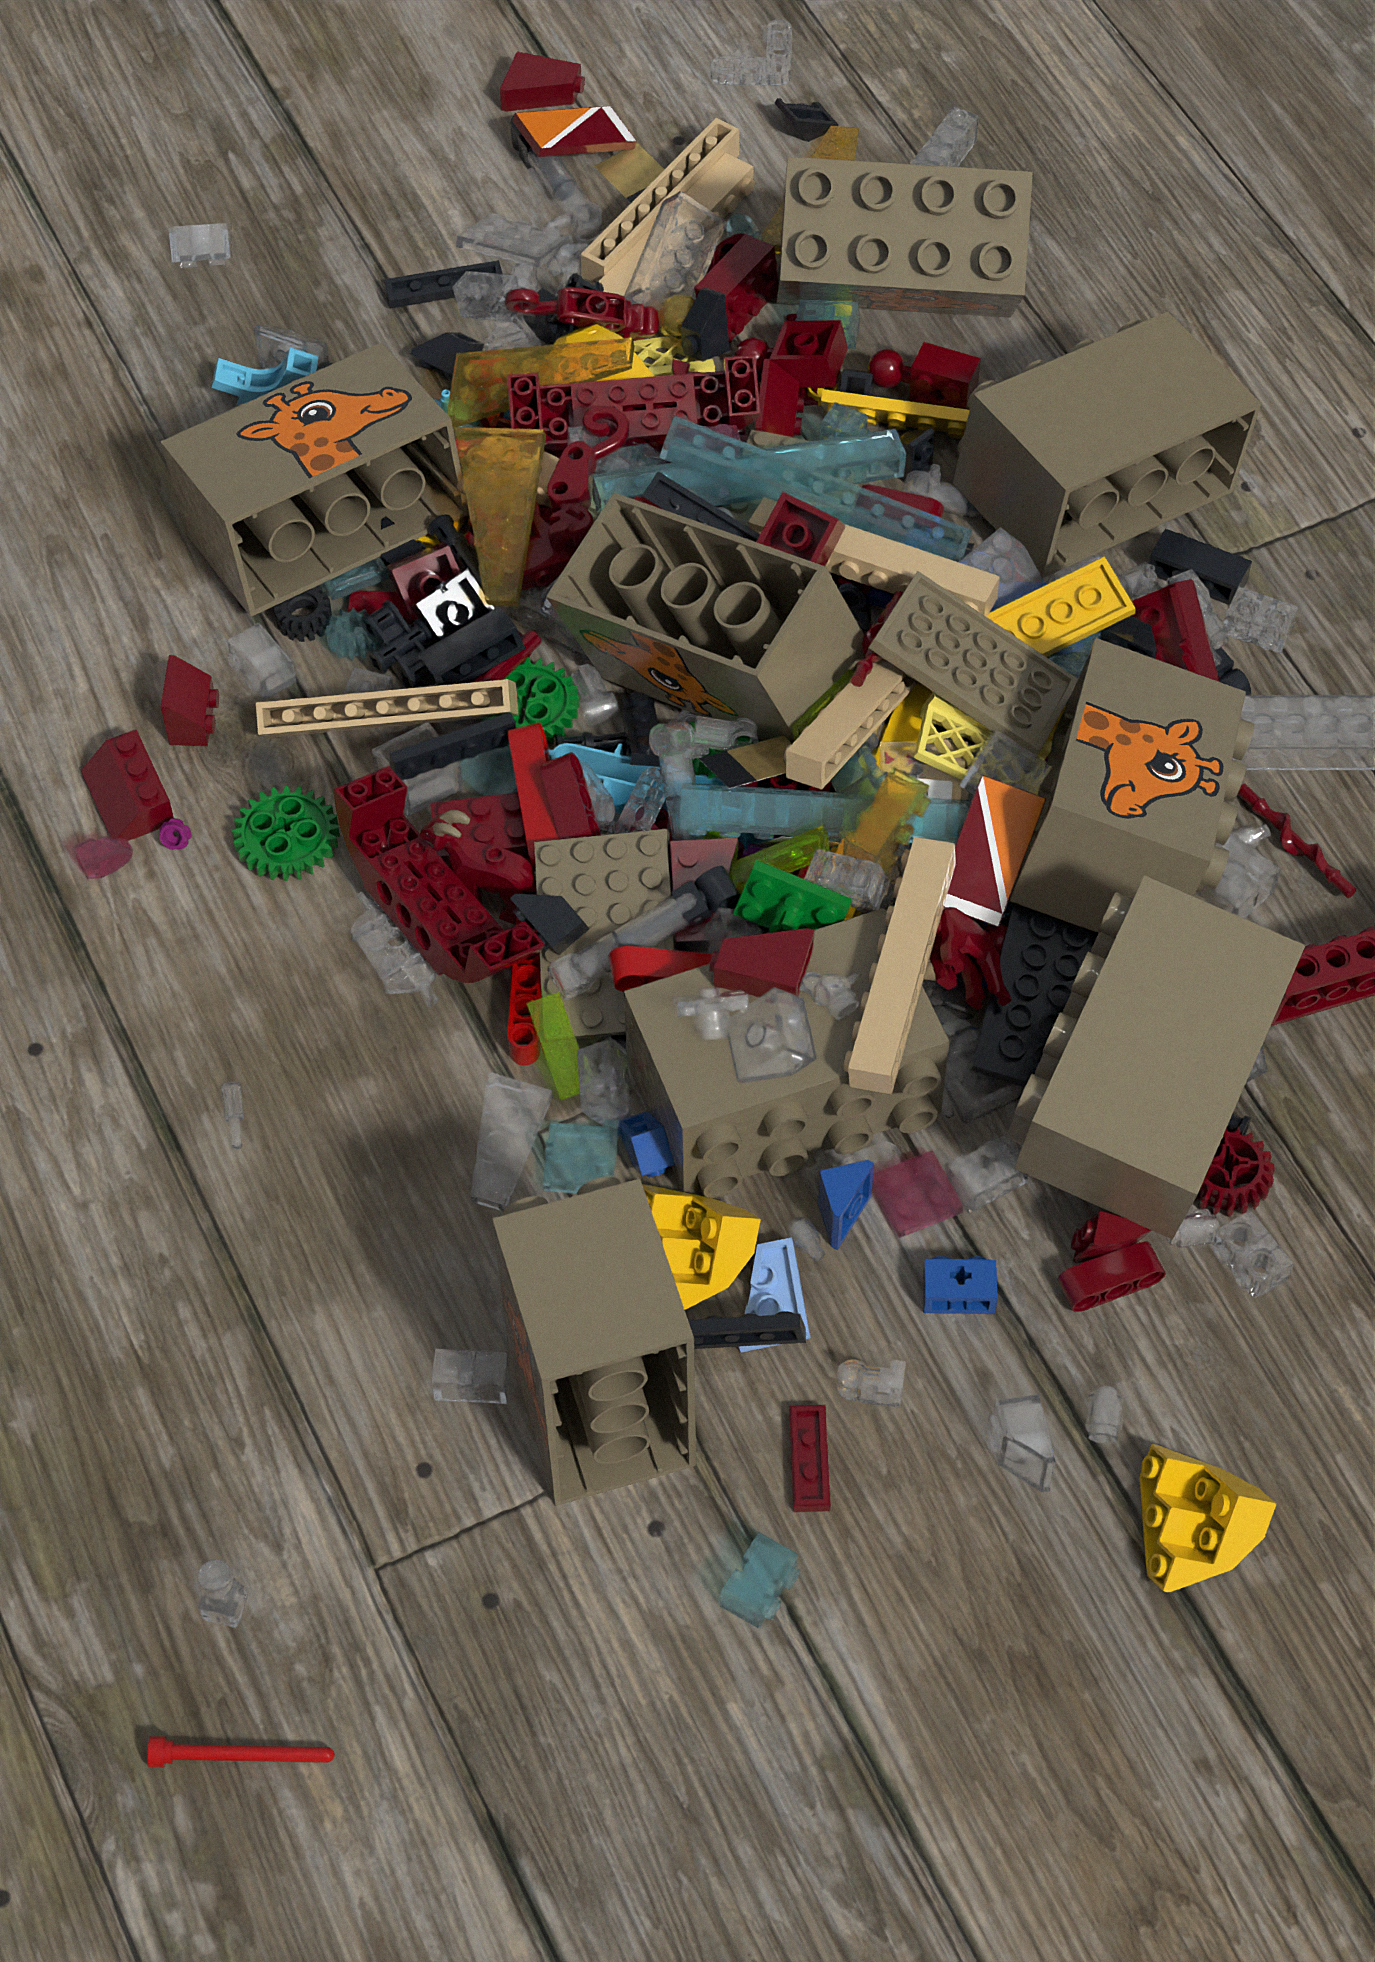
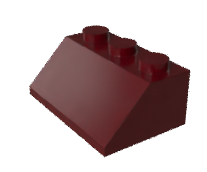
[755,359,805,438]
[81,729,174,846]

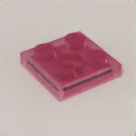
[872,1150,963,1238]

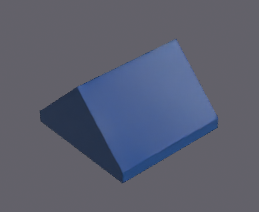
[818,1160,874,1250]

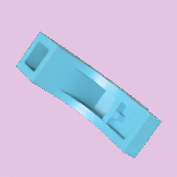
[211,347,319,405]

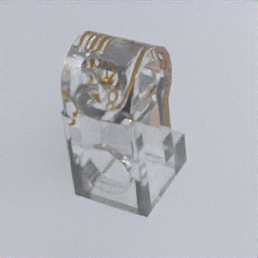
[836,1359,906,1408]

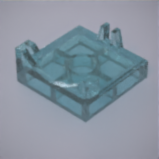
[543,1119,619,1193]

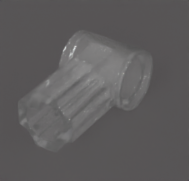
[571,664,620,727]
[692,716,758,751]

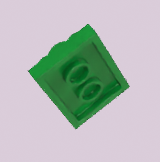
[733,860,852,933]

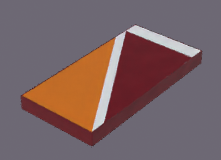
[512,106,637,157]
[944,775,1046,927]

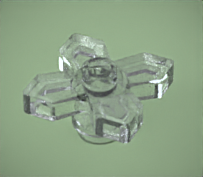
[672,987,749,1040]

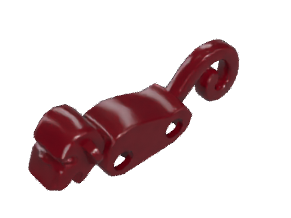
[504,287,659,345]
[547,405,630,548]

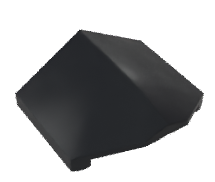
[775,98,838,142]

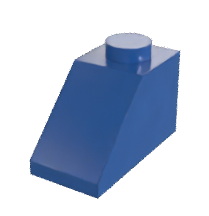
[615,1111,675,1177]

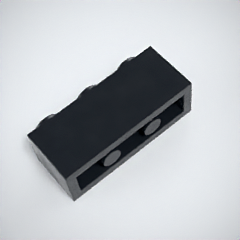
[1147,528,1252,607]
[418,606,526,686]

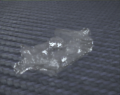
[350,890,439,1007]

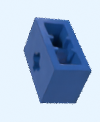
[923,1256,998,1314]

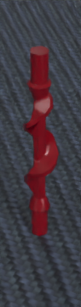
[851,591,903,687]
[1238,784,1356,898]

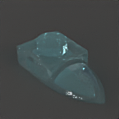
[726,214,763,241]

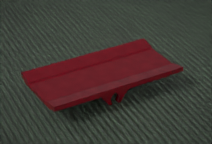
[1131,579,1220,682]

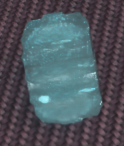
[325,607,376,661]

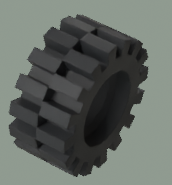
[274,586,333,642]

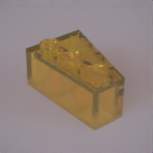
[842,766,931,881]

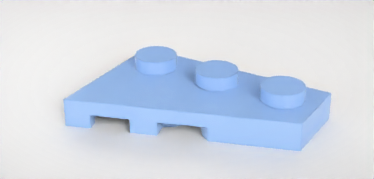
[739,1237,811,1353]

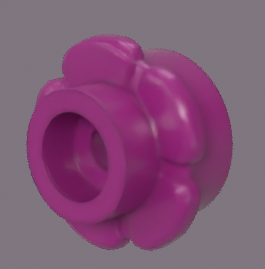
[160,818,191,850]

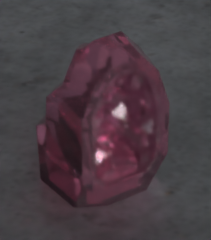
[73,837,133,879]

